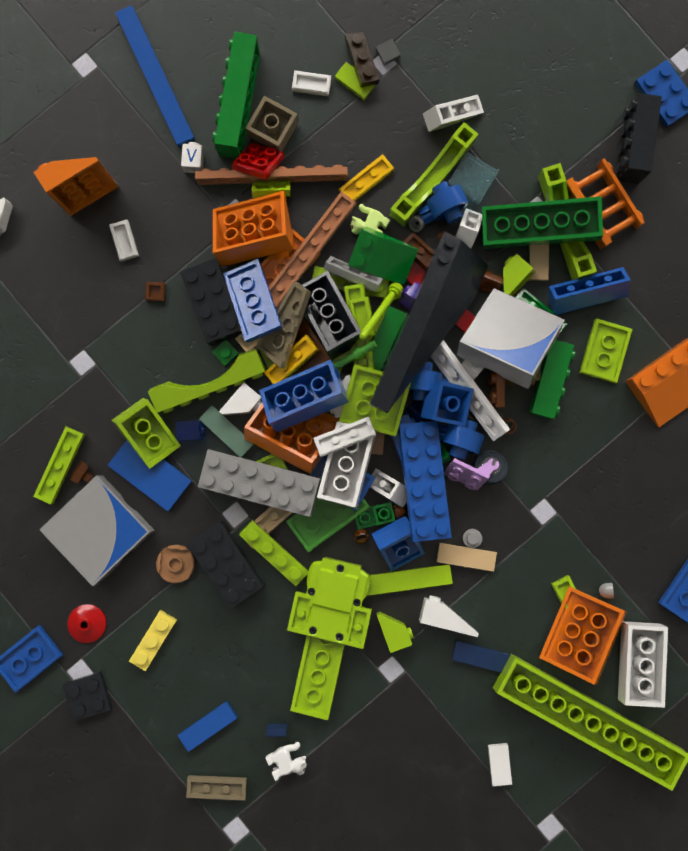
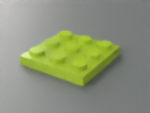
[339,364,411,437]

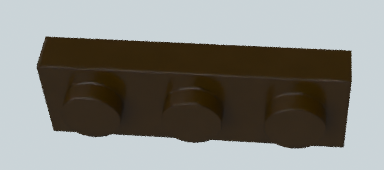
[345,31,380,87]

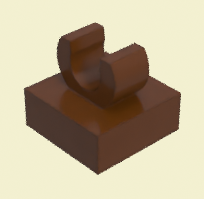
[479,270,503,294]
[70,460,93,484]

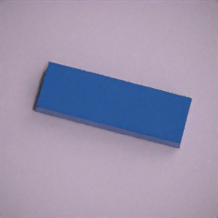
[178,701,238,752]

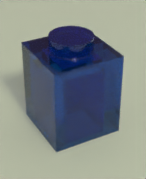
[176,420,206,442]

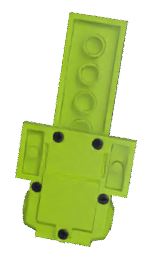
[287,557,372,720]

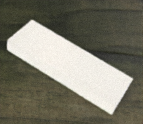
[313,417,376,457]

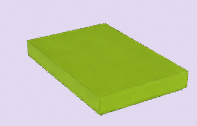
[579,318,633,384]

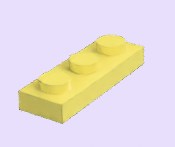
[129,610,177,671]

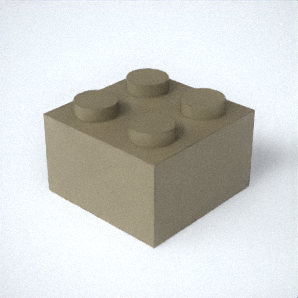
[245,96,299,152]

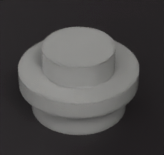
[463,529,482,548]

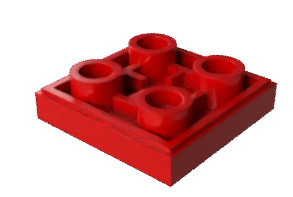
[232,143,284,180]

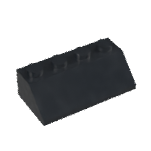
[302,271,361,360]

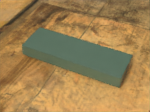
[199,405,254,458]

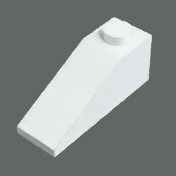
[423,95,484,132]
[419,595,478,637]

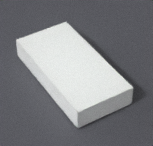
[292,70,331,96]
[109,219,139,262]
[488,743,512,786]

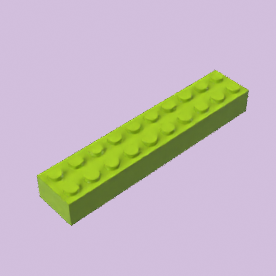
[493,654,688,791]

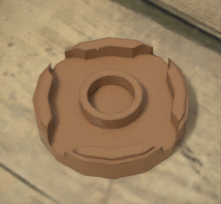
[156,544,195,583]

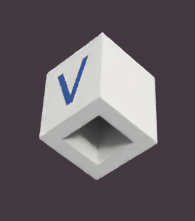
[181,142,205,173]

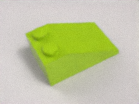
[111,398,181,469]

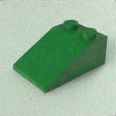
[348,227,419,285]

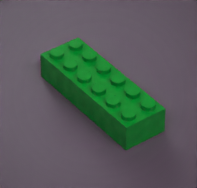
[212,31,260,160]
[482,196,603,249]

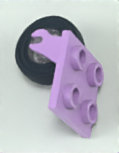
[444,450,508,490]

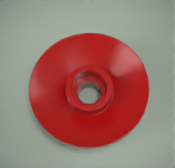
[67,604,106,643]

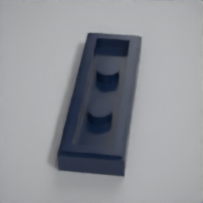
[451,640,510,673]

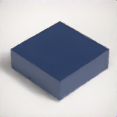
[266,724,287,737]

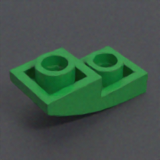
[353,502,396,529]

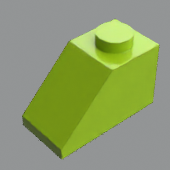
[503,254,536,296]
[376,612,414,653]

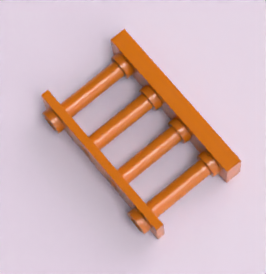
[567,158,645,250]

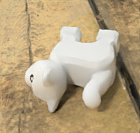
[266,742,307,781]

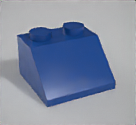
[421,380,474,427]
[372,516,425,572]

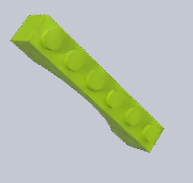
[389,122,479,227]
[537,163,597,280]
[148,348,266,413]

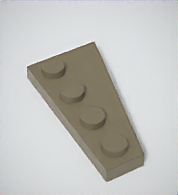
[256,281,311,369]

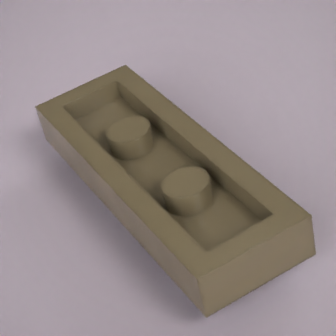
[186,775,247,800]

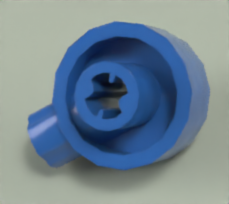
[419,181,469,225]
[409,362,450,402]
[438,419,485,460]

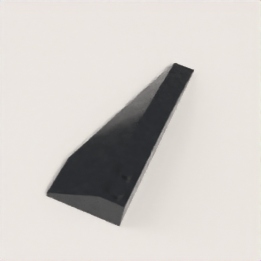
[369,232,488,413]

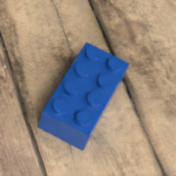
[259,360,349,432]

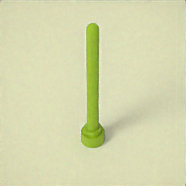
[359,282,403,340]

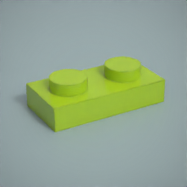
[252,180,291,198]

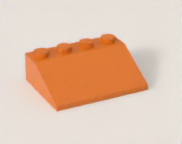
[34,157,119,216]
[213,191,294,267]
[625,338,688,428]
[244,402,339,474]
[539,586,627,685]

